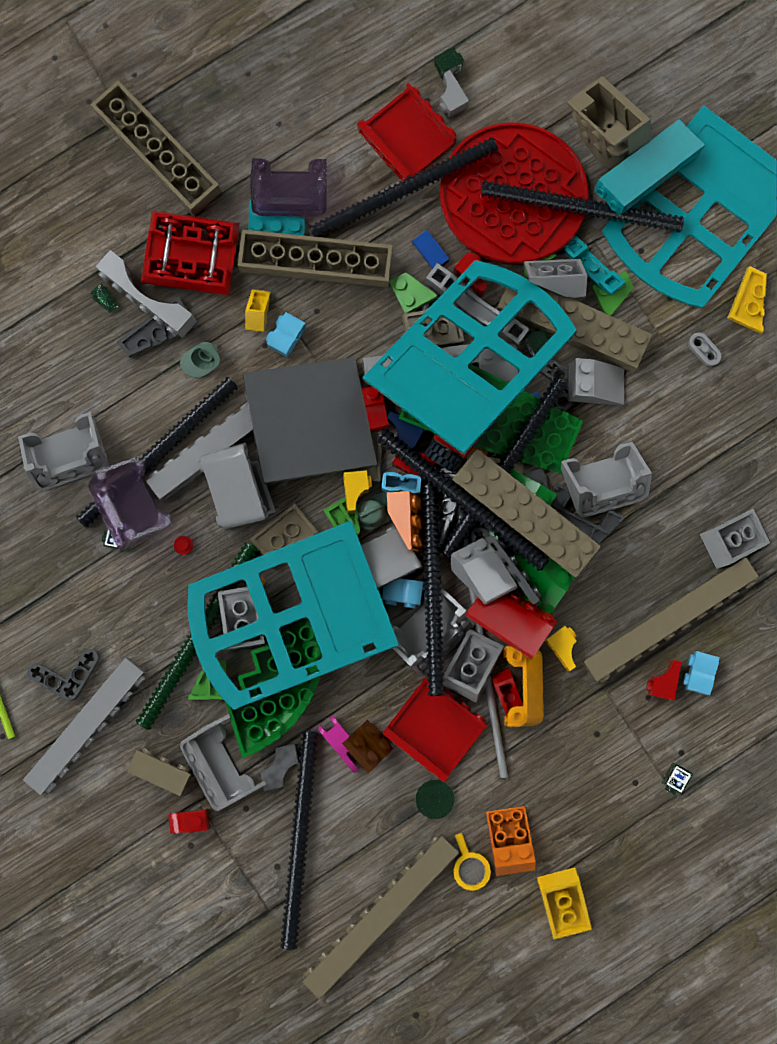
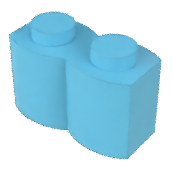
[266,312,306,358]
[382,472,421,495]
[382,578,423,609]
[683,651,720,696]

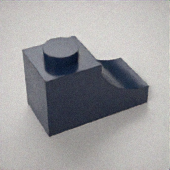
[387,412,424,451]

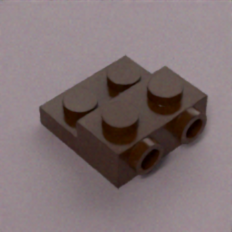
[342,719,393,773]

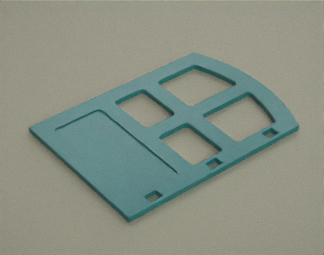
[602,105,777,308]
[362,260,577,454]
[187,521,399,710]

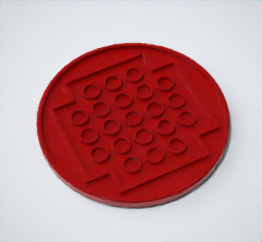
[440,122,589,265]

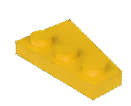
[727,266,767,334]

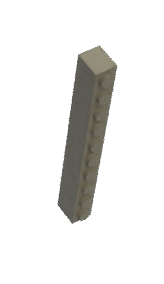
[582,557,759,683]
[302,834,459,999]

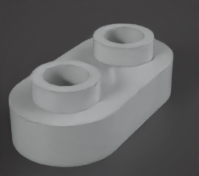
[688,333,721,367]

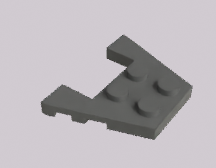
[552,483,624,544]

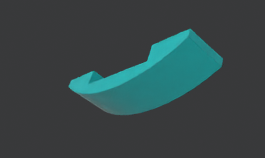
[563,236,626,296]

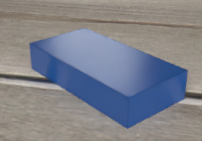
[412,230,449,269]

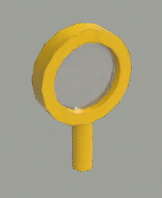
[453,833,491,891]

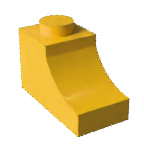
[245,290,270,332]
[343,470,372,514]
[545,626,577,671]

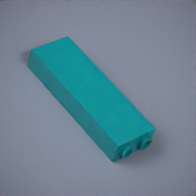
[594,119,705,216]

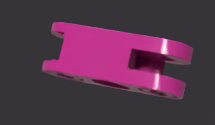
[318,715,359,773]

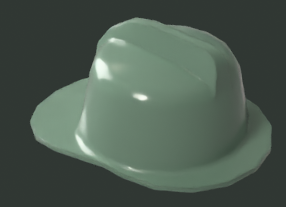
[180,342,220,378]
[357,493,392,530]

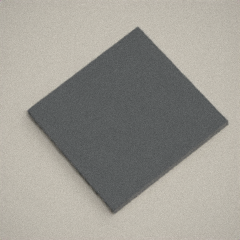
[243,357,377,484]

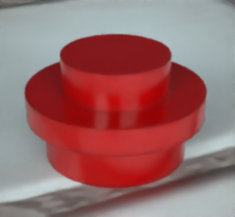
[174,536,193,555]

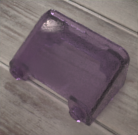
[250,158,327,216]
[88,457,171,551]

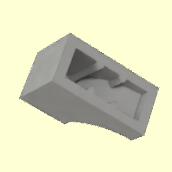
[439,71,469,119]

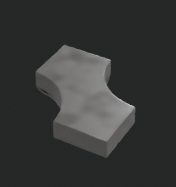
[260,744,299,791]

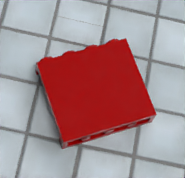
[357,83,456,182]
[382,677,487,782]

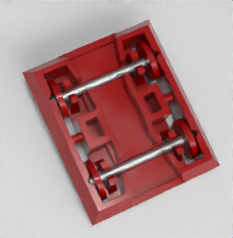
[141,210,240,296]

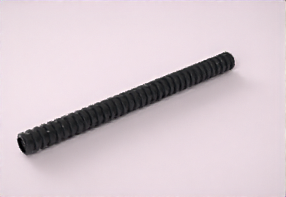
[309,137,498,238]
[481,180,684,233]
[76,377,238,528]
[439,377,568,559]
[377,429,550,571]
[421,484,445,696]
[280,731,319,950]

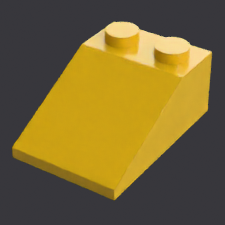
[537,867,592,939]

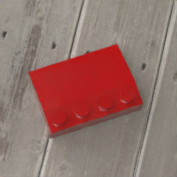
[465,590,557,660]

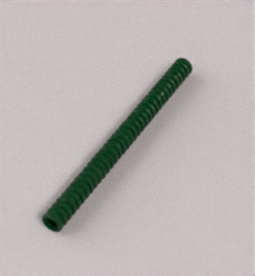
[136,542,259,730]

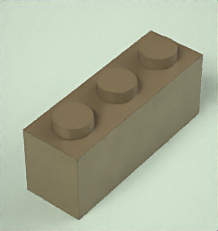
[127,748,193,796]

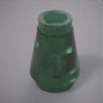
[91,284,118,313]

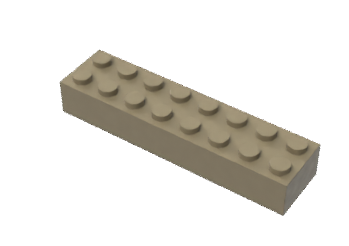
[91,81,221,216]
[238,229,392,288]
[497,278,652,373]
[452,449,601,579]

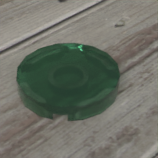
[416,779,454,819]

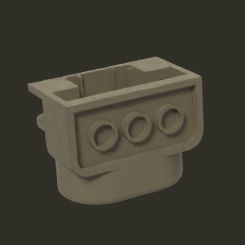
[567,76,652,169]

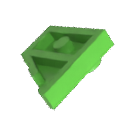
[591,271,634,316]
[389,272,438,313]
[323,498,360,535]
[188,660,227,700]

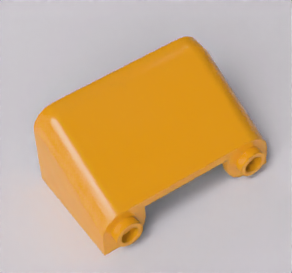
[503,646,544,727]

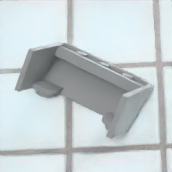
[180,714,266,811]

